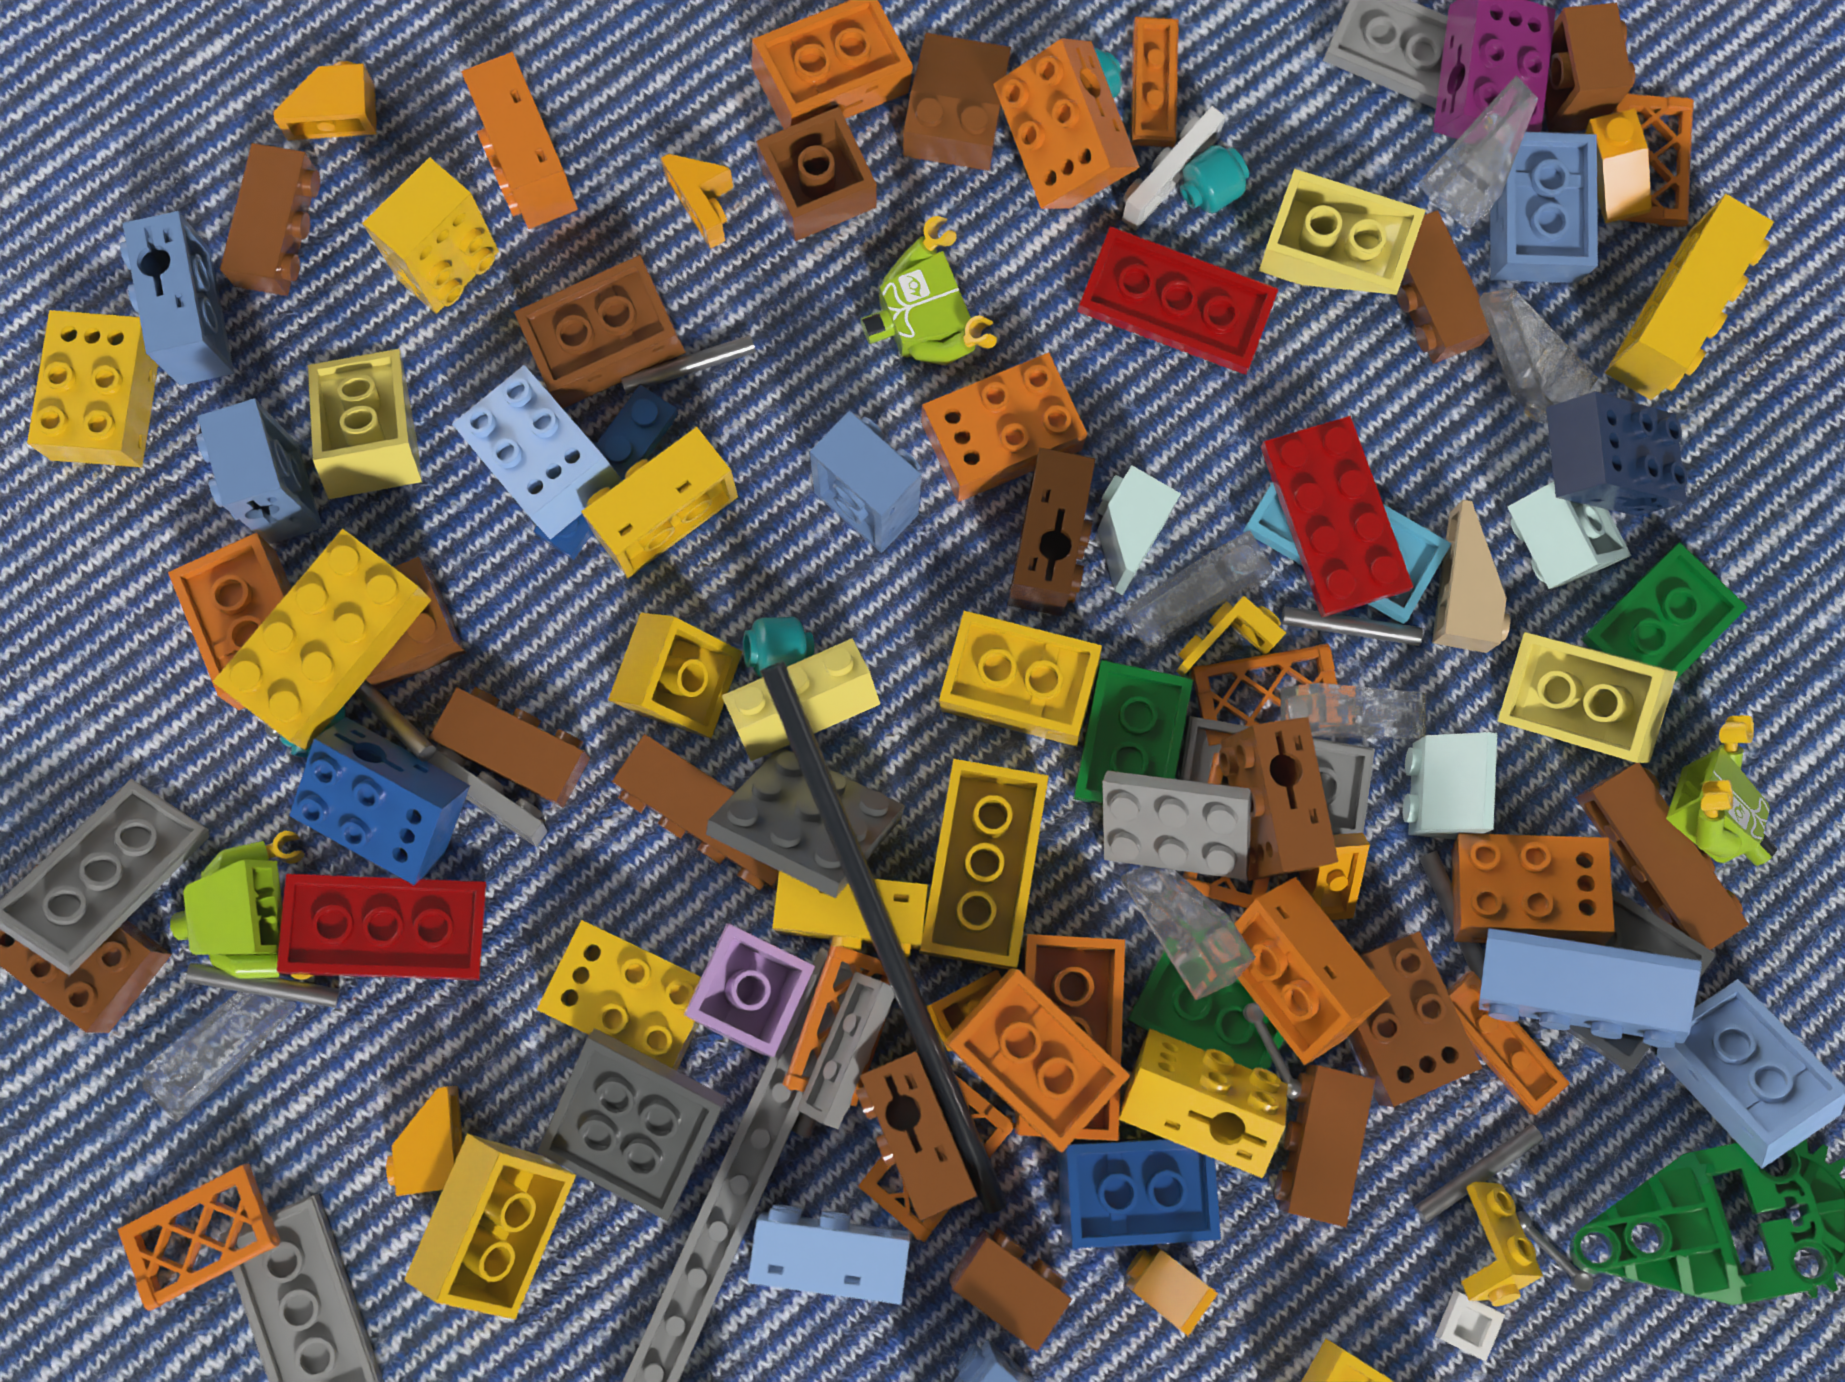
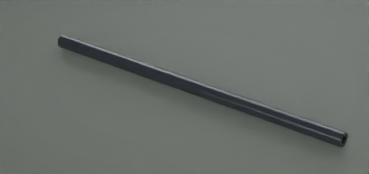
[760,661,1007,1214]

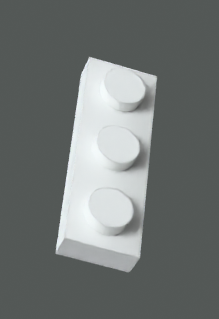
[1122,106,1226,231]

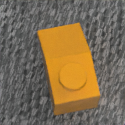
[274,61,377,140]
[1585,108,1652,224]
[386,1086,463,1196]
[1126,1245,1218,1336]

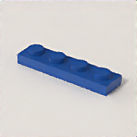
[533,384,679,560]

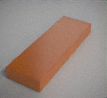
[1130,17,1179,147]
[1447,971,1570,1115]

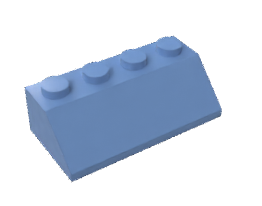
[1479,928,1702,1048]

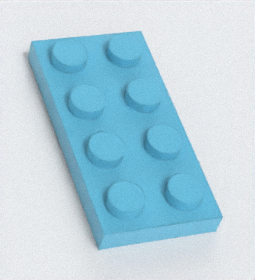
[1243,481,1452,624]

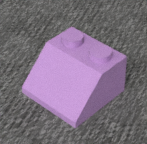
[684,924,815,1057]

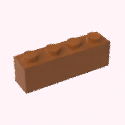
[612,734,779,891]
[1575,763,1749,950]

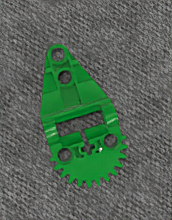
[1569,1138,1845,1307]

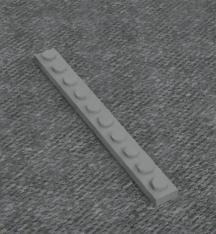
[623,948,864,1382]

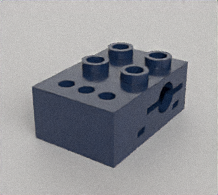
[1546,391,1687,516]

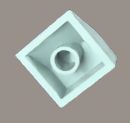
[1097,465,1181,595]
[1508,481,1631,589]
[1403,732,1497,840]

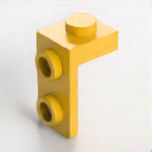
[1176,596,1286,677]
[1461,1181,1543,1306]

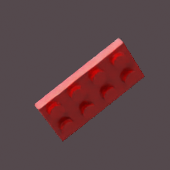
[1077,226,1279,375]
[1260,415,1413,618]
[276,874,487,980]

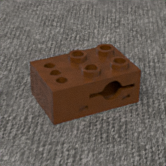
[1007,448,1096,616]

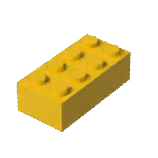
[1605,194,1774,400]
[212,528,431,750]
[919,759,1049,970]

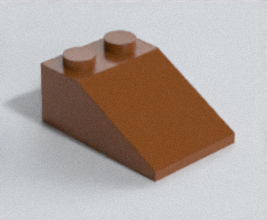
[903,33,1012,171]

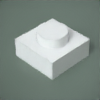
[1435,1290,1505,1361]

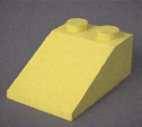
[1259,169,1426,295]
[308,349,422,499]
[1497,632,1678,763]

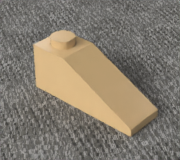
[1432,500,1510,653]

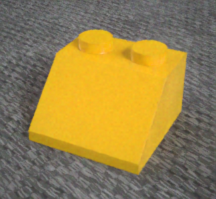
[608,613,743,738]

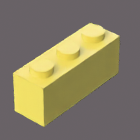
[722,638,880,761]

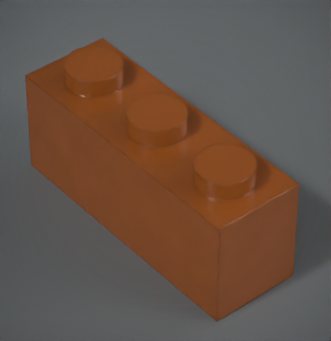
[220,143,320,296]
[1396,210,1495,364]
[429,687,590,808]
[1274,1065,1375,1227]

